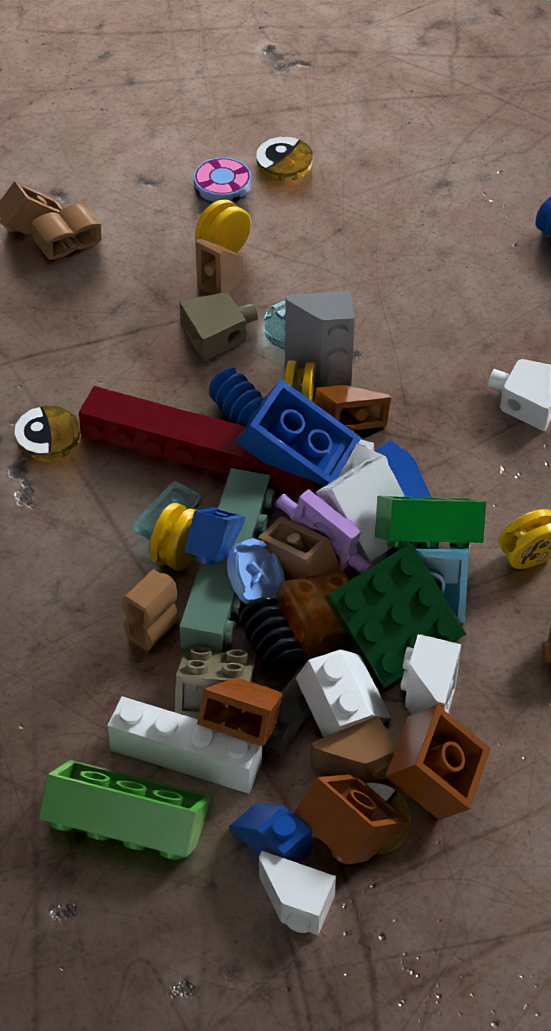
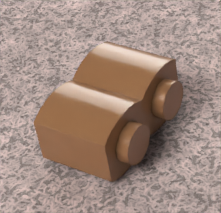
[31,203,102,259]
[122,569,179,651]

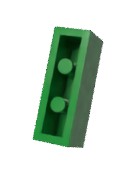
[375,496,486,549]

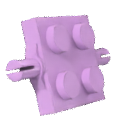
[275,489,373,578]

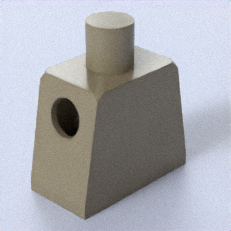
[179,292,258,362]

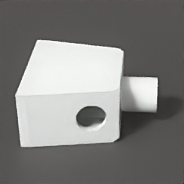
[488,359,551,431]

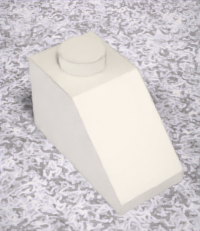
[259,851,336,935]

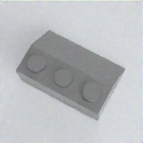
[285,291,355,388]

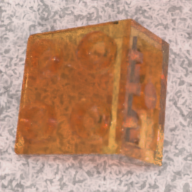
[275,571,349,661]

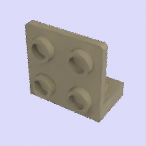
[174,646,256,719]

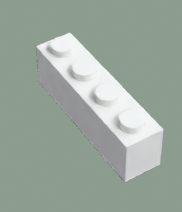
[107,696,262,794]

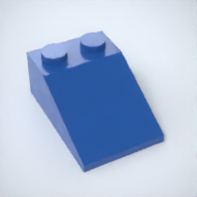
[235,379,361,486]

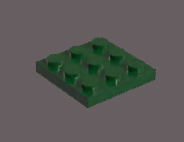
[323,543,466,690]

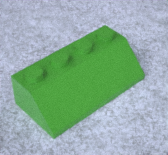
[39,760,213,860]

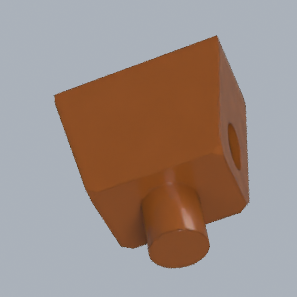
[197,678,283,746]

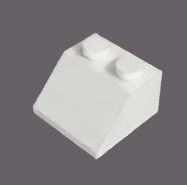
[401,634,461,715]
[296,650,391,738]

